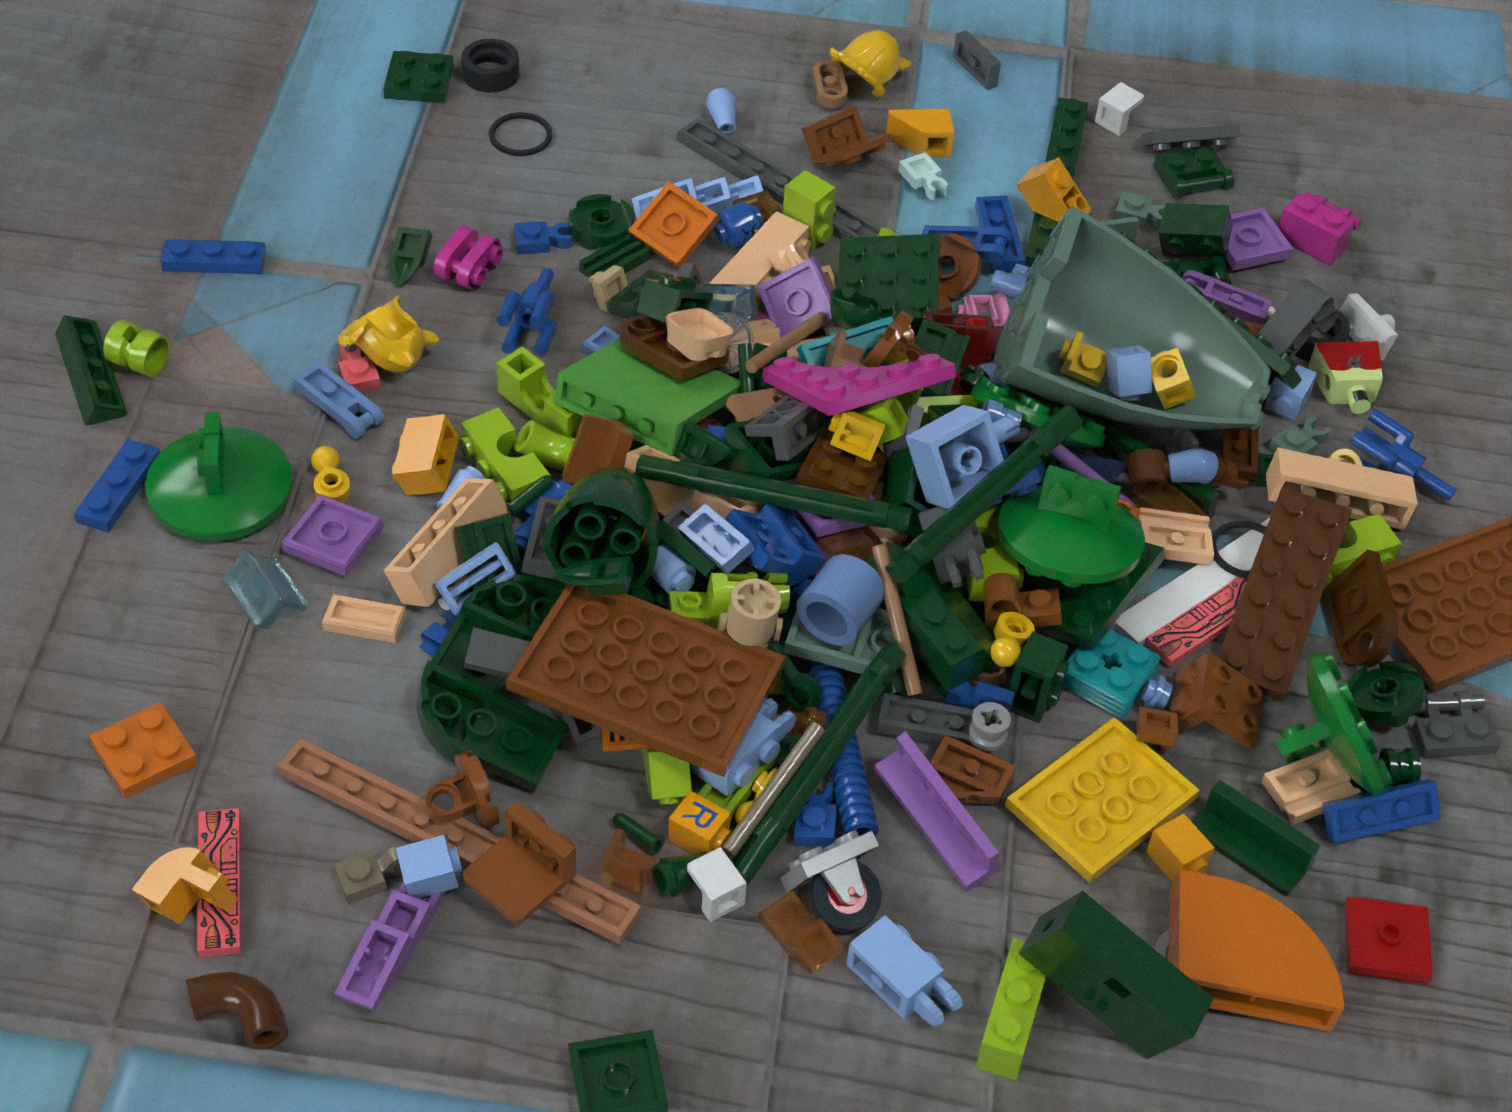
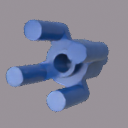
[496,268,557,355]
[1350,408,1457,501]

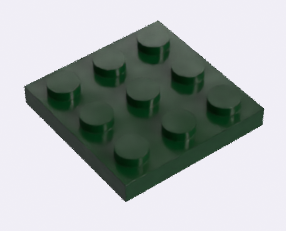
[837,234,941,327]

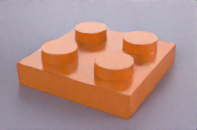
[628,181,720,269]
[89,702,198,799]

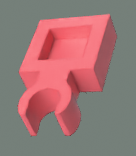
[338,345,381,392]

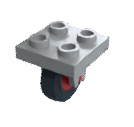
[780,830,882,933]

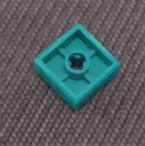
[1058,628,1161,718]

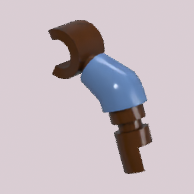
[1127,449,1249,490]

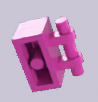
[1278,191,1362,266]

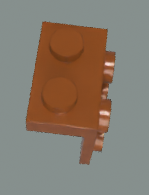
[801,106,893,167]
[1170,652,1264,749]
[463,801,576,924]

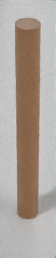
[745,311,828,373]
[872,544,923,696]

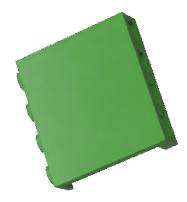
[554,339,741,456]

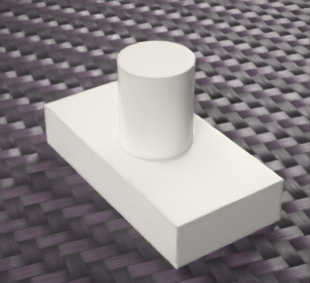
[1340,293,1398,361]

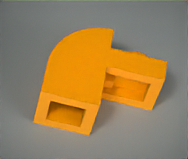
[132,847,238,924]

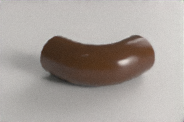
[186,971,289,1049]

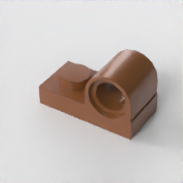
[983,573,1062,632]

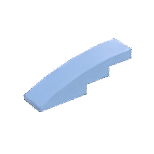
[631,175,768,219]

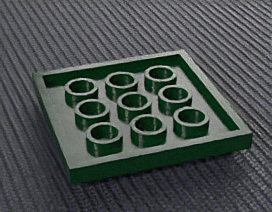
[963,542,1165,650]

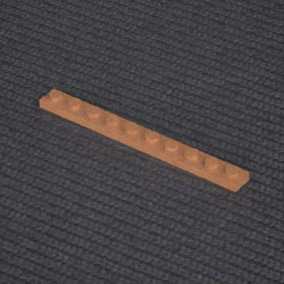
[277,738,641,945]

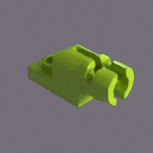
[667,572,790,630]

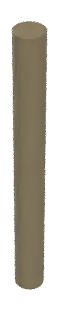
[721,722,825,857]

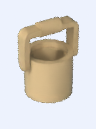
[717,578,783,648]

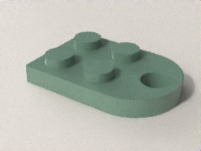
[784,588,895,674]

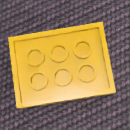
[1005,717,1200,883]

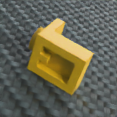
[1058,331,1107,388]
[828,409,885,461]

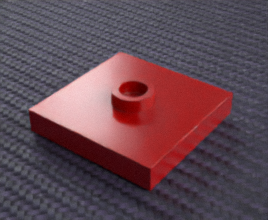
[1344,896,1433,984]

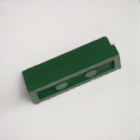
[1192,779,1321,896]

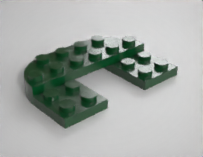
[417,574,568,792]

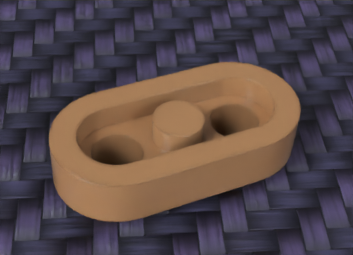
[812,60,848,109]

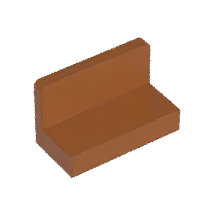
[562,414,634,483]

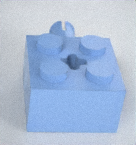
[905,405,1020,509]

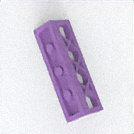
[875,731,999,892]

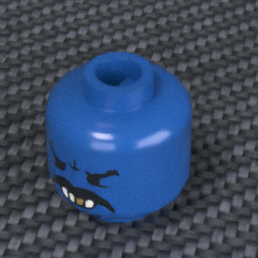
[714,202,764,249]

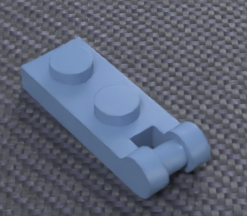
[293,361,385,440]

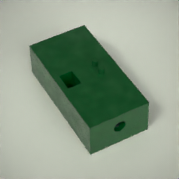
[1018,891,1214,1059]

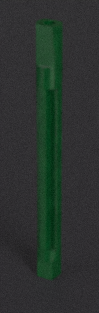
[885,405,1083,583]
[635,454,912,532]
[732,642,907,884]

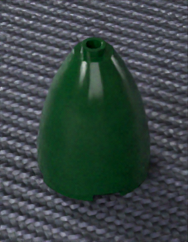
[543,466,660,591]

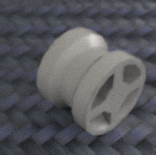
[969,702,1011,751]

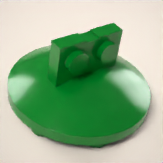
[971,377,1106,485]
[145,412,293,542]
[997,465,1145,588]
[1276,651,1394,798]

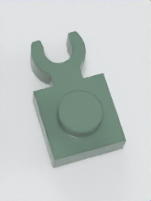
[1113,191,1165,229]
[1268,416,1330,455]

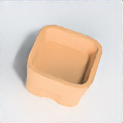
[666,308,734,361]

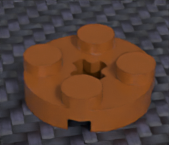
[939,233,982,301]

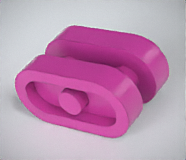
[433,225,503,290]

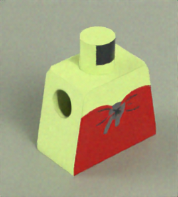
[1308,341,1383,414]

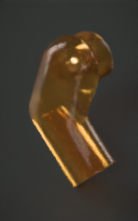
[787,706,827,736]

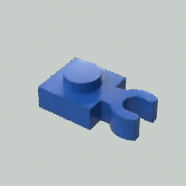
[514,221,572,255]
[945,681,1015,714]
[794,782,838,847]

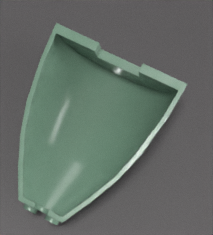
[994,206,1271,430]

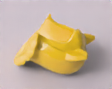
[829,30,912,98]
[338,295,440,373]

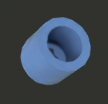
[796,554,884,646]

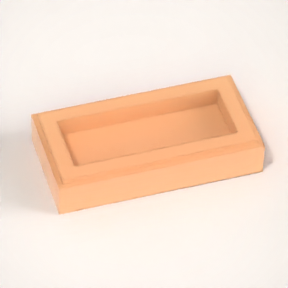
[322,594,406,644]

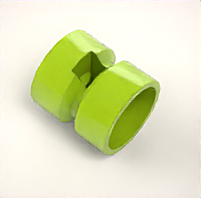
[103,319,170,377]

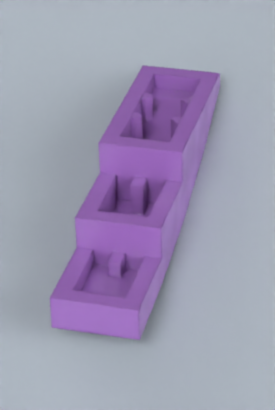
[334,880,447,1011]

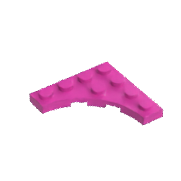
[762,354,956,416]

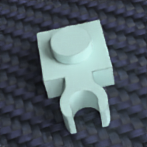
[898,152,948,200]

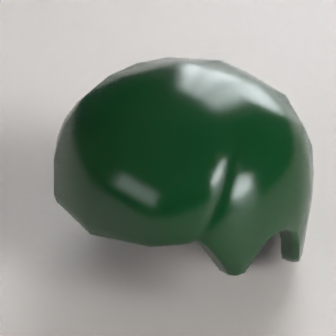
[829,288,882,330]

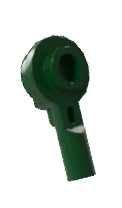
[765,640,822,710]

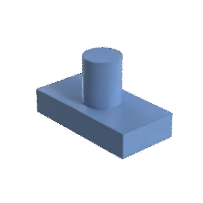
[677,504,755,574]

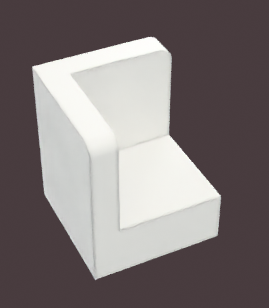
[1095,82,1144,136]
[687,847,746,922]

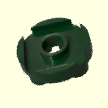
[569,194,634,250]
[1347,661,1426,727]

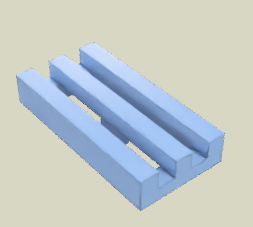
[433,542,517,615]

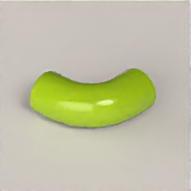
[514,420,575,471]

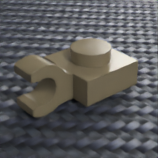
[334,844,403,904]

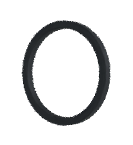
[489,112,552,156]
[1212,521,1267,578]

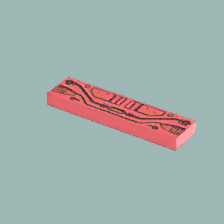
[1144,570,1250,669]
[197,808,241,958]

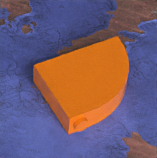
[1168,869,1344,1032]

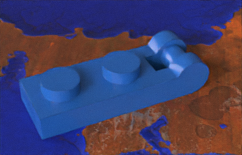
[922,225,1012,265]

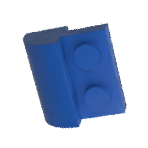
[725,504,827,586]

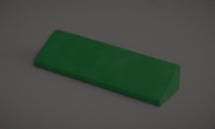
[55,315,127,425]

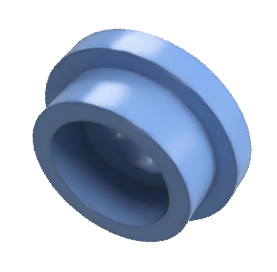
[1140,674,1173,710]

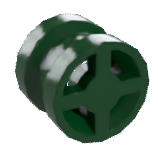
[1378,748,1421,787]

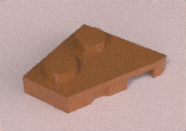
[930,735,1016,805]

